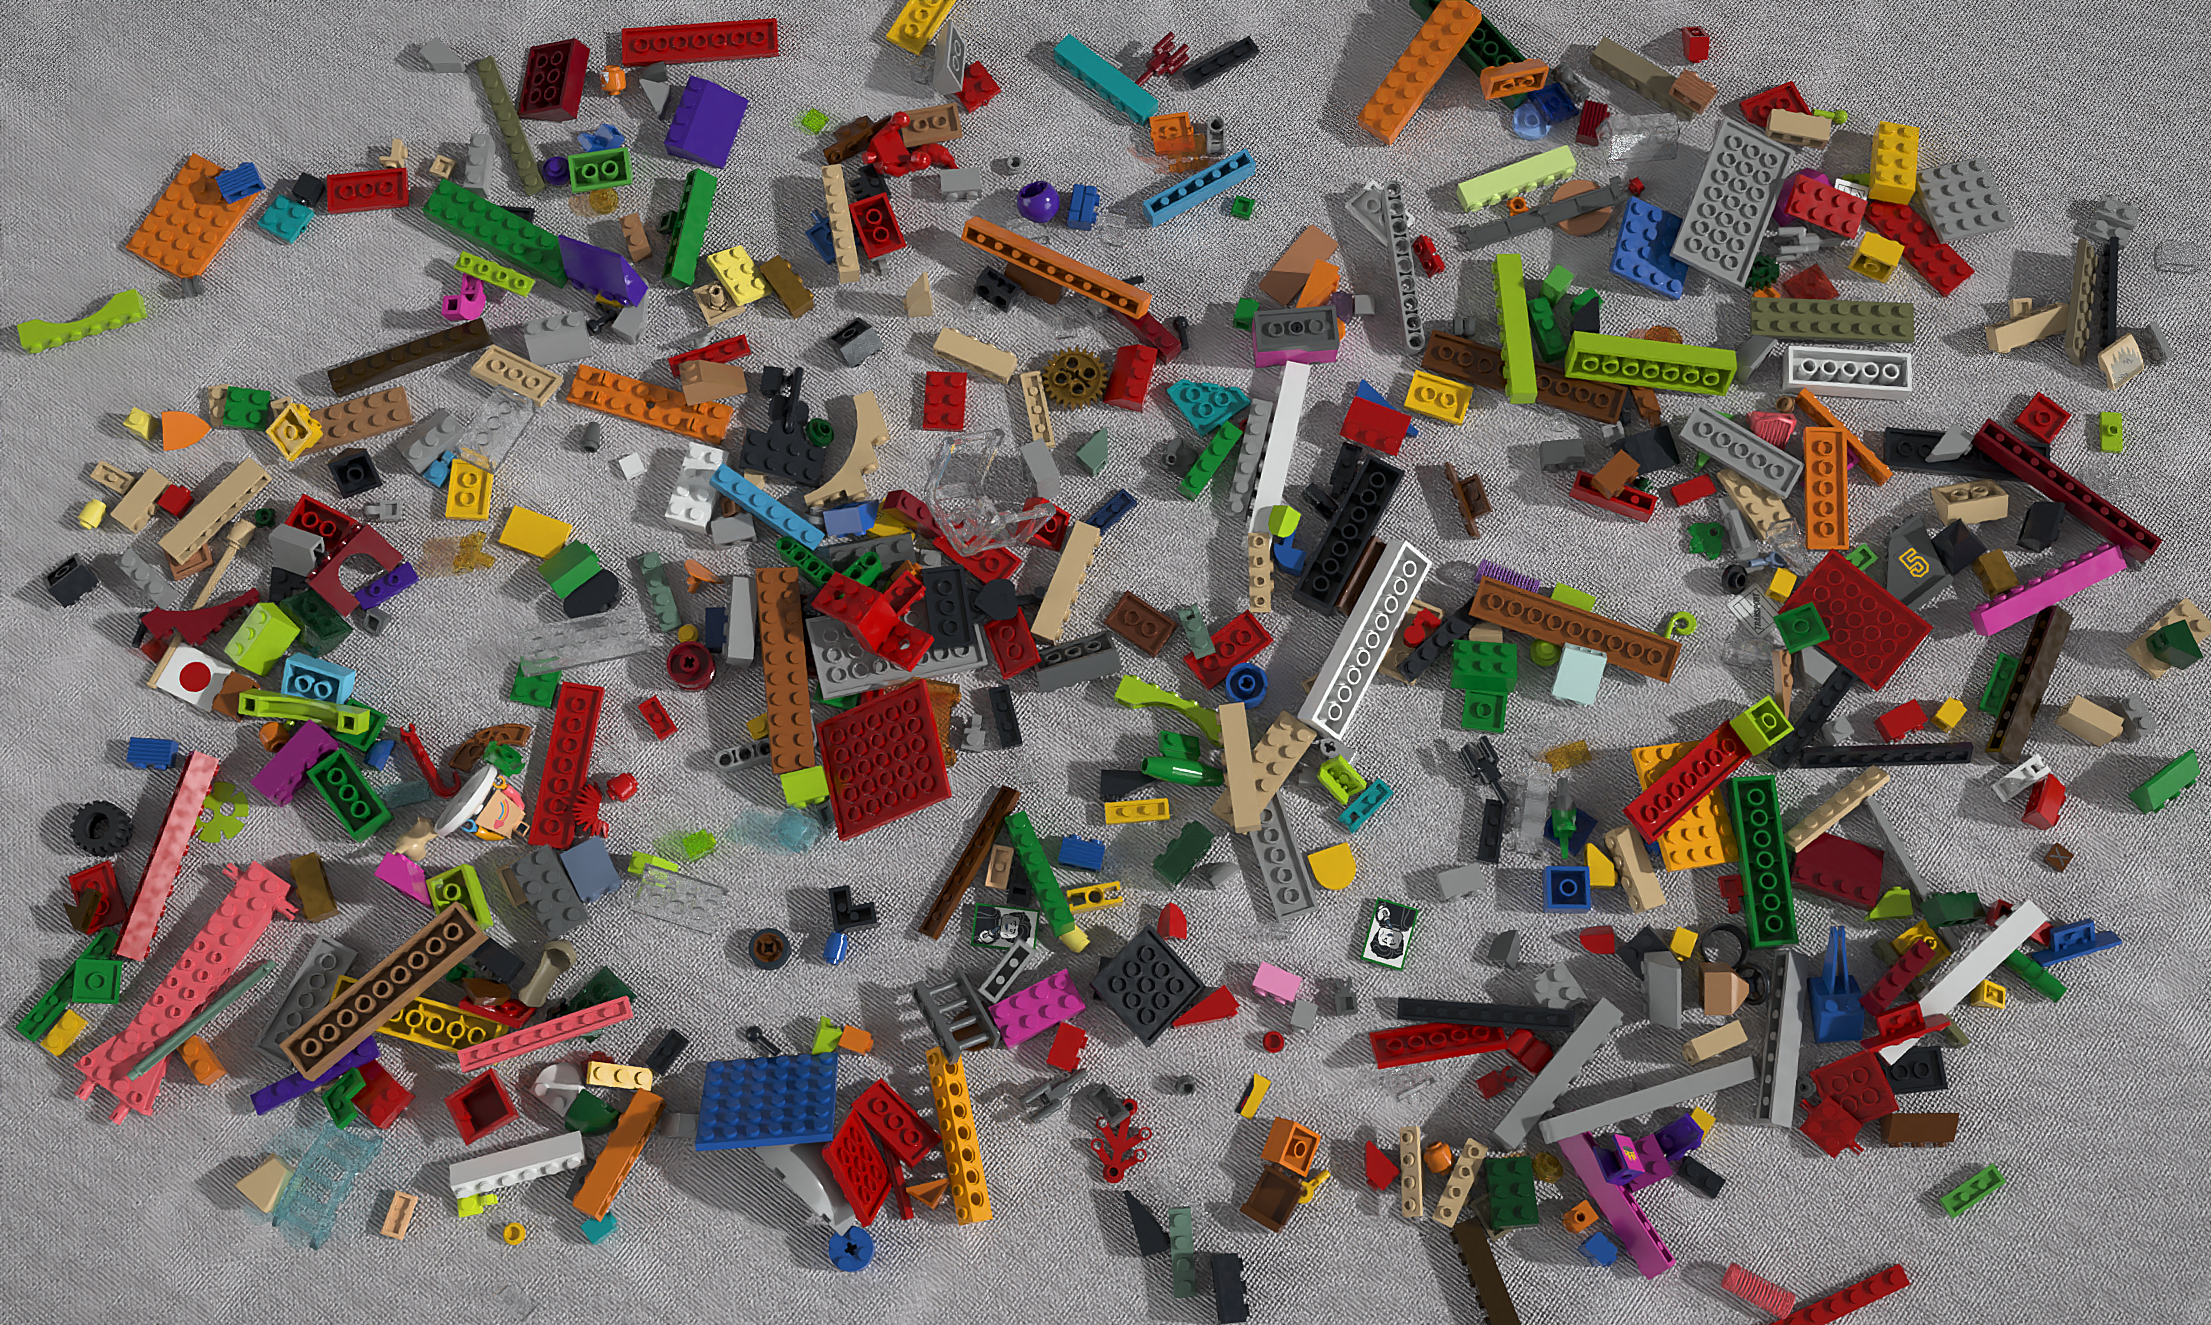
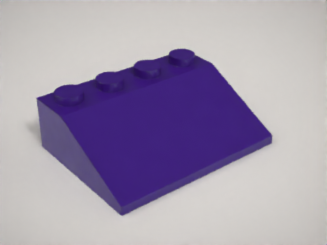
[664,75,749,169]
[558,234,649,307]

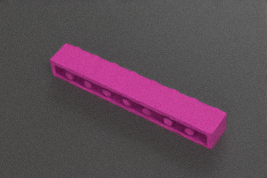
[1969,542,2127,636]
[1557,1109,1676,1280]

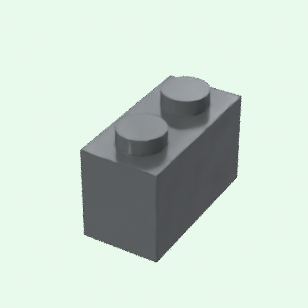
[1539,438,1586,473]

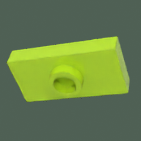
[2099,411,2123,454]

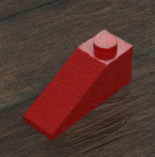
[1172,984,1240,1029]

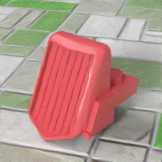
[1746,411,1797,451]

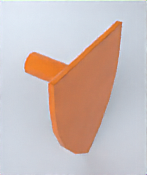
[161,411,212,451]
[684,559,725,594]

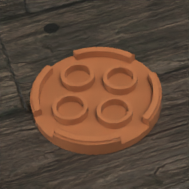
[1551,180,1611,237]

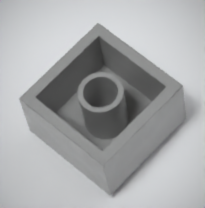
[1522,961,1587,1009]

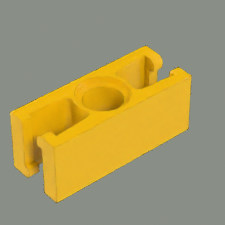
[1066,881,1123,915]

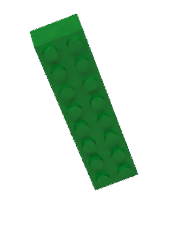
[422,178,569,289]
[1726,775,1799,951]

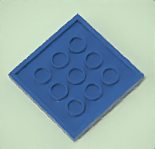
[1609,196,1689,301]

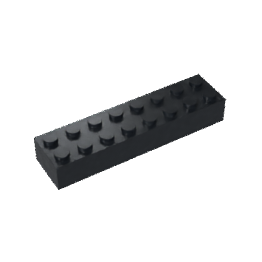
[1292,454,1405,618]

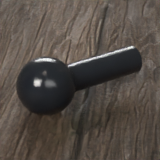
[1172,315,1189,350]
[131,611,149,648]
[745,1026,780,1056]

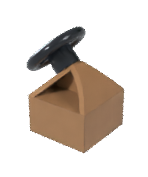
[1698,962,1770,1015]

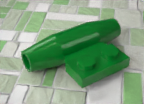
[1141,730,1224,787]

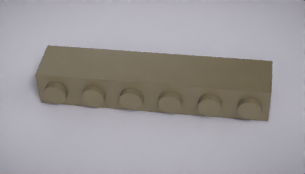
[1589,36,1696,122]

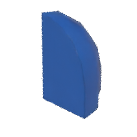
[362,739,397,771]

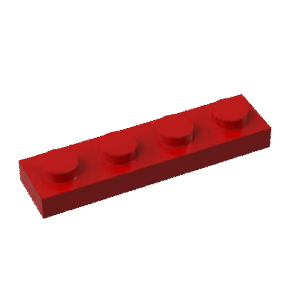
[667,334,752,379]

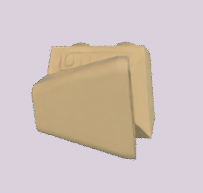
[235,1152,304,1215]

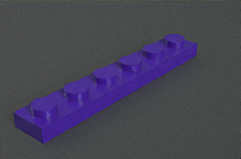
[249,1035,382,1116]

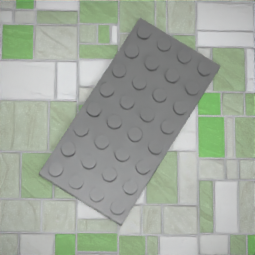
[1669,117,1796,290]
[805,595,988,701]

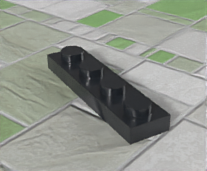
[1183,36,1260,90]

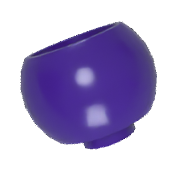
[1016,181,1060,223]

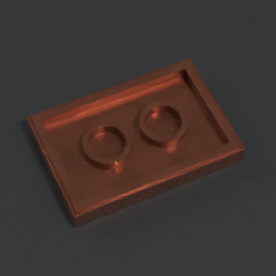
[1103,590,1178,659]

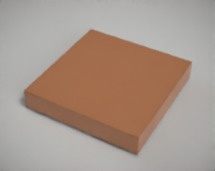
[162,542,215,581]

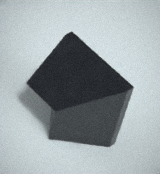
[327,448,383,499]
[1931,518,1988,576]

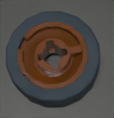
[748,928,791,971]

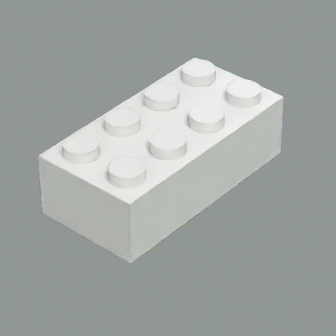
[665,442,733,535]

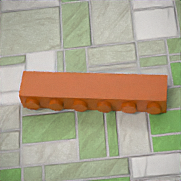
[572,1087,667,1222]

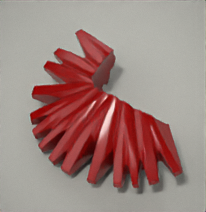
[572,782,609,839]

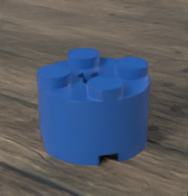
[1225,663,1268,710]
[828,1226,876,1273]

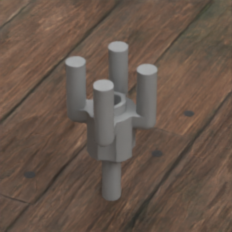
[1772,227,1841,262]

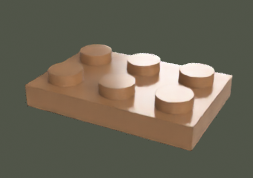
[901,103,963,147]

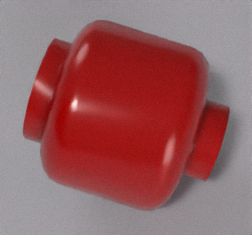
[606,771,638,803]

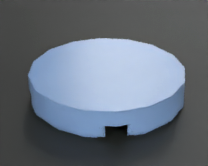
[1512,103,1552,141]

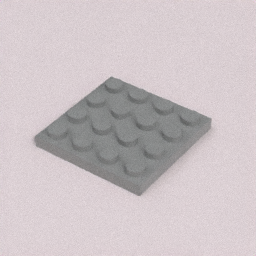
[1915,156,2015,244]

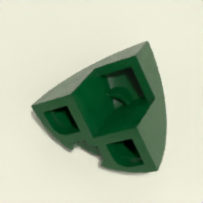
[565,1088,622,1137]

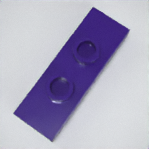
[354,562,420,612]

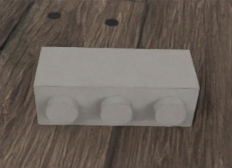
[463,133,496,199]
[115,548,180,610]
[978,937,1036,1004]

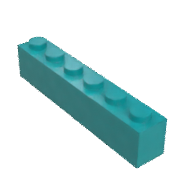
[1053,33,1158,126]

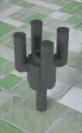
[1018,1068,1088,1124]

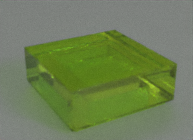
[801,108,829,135]

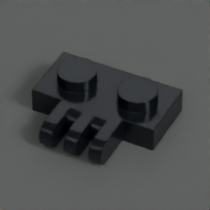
[849,164,892,201]

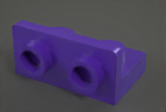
[1653,1112,1704,1163]

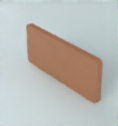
[1259,225,1338,306]

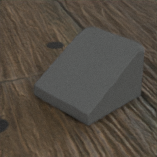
[361,607,392,637]

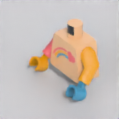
[461,775,531,841]

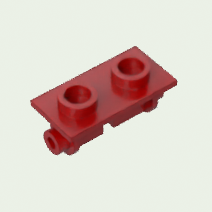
[1412,234,1445,278]

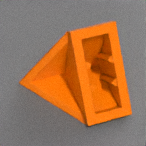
[906,1178,951,1211]

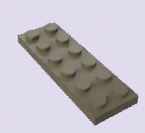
[2064,239,2099,366]

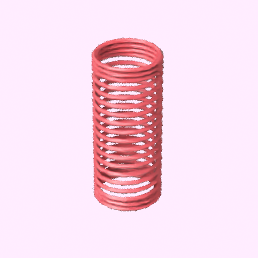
[1721,1262,1795,1320]

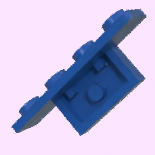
[2032,918,2122,967]

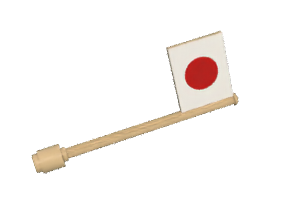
[146,518,256,713]

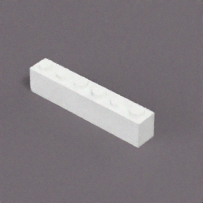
[449,1131,587,1199]

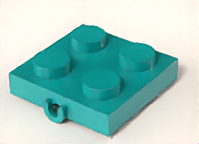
[257,194,315,244]

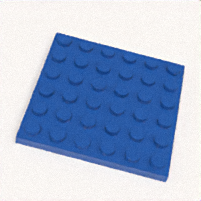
[695,1052,839,1151]

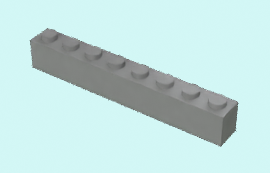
[1756,950,1809,1128]

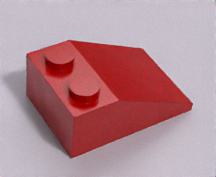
[848,192,907,260]
[350,1059,417,1130]

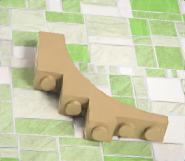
[803,390,890,510]

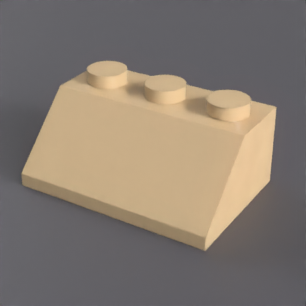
[1931,479,2008,527]

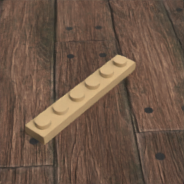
[1783,765,1890,853]

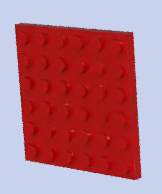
[815,678,952,842]

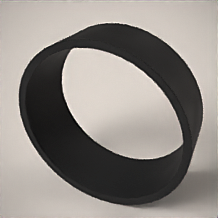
[1701,923,1750,970]

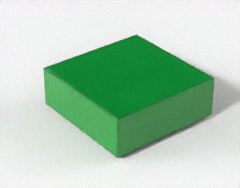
[1230,195,1255,220]

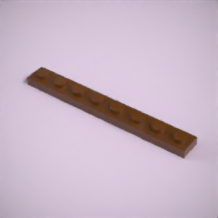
[918,785,1022,941]

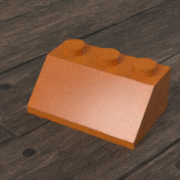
[1479,58,1549,100]

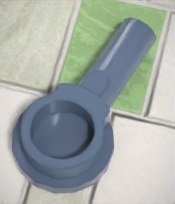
[1747,550,1787,570]

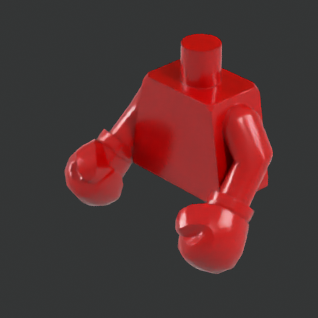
[862,111,931,178]

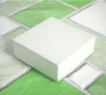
[618,452,646,480]

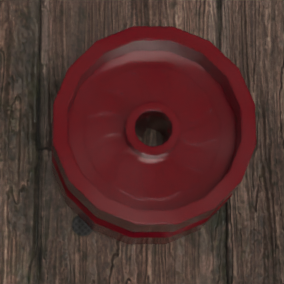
[667,641,716,693]

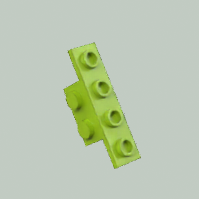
[454,251,535,298]

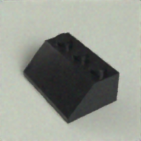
[1210,1253,1250,1325]

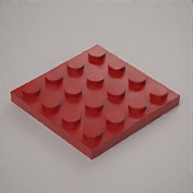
[821,1107,893,1228]

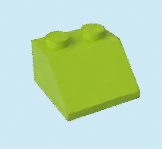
[780,765,830,810]

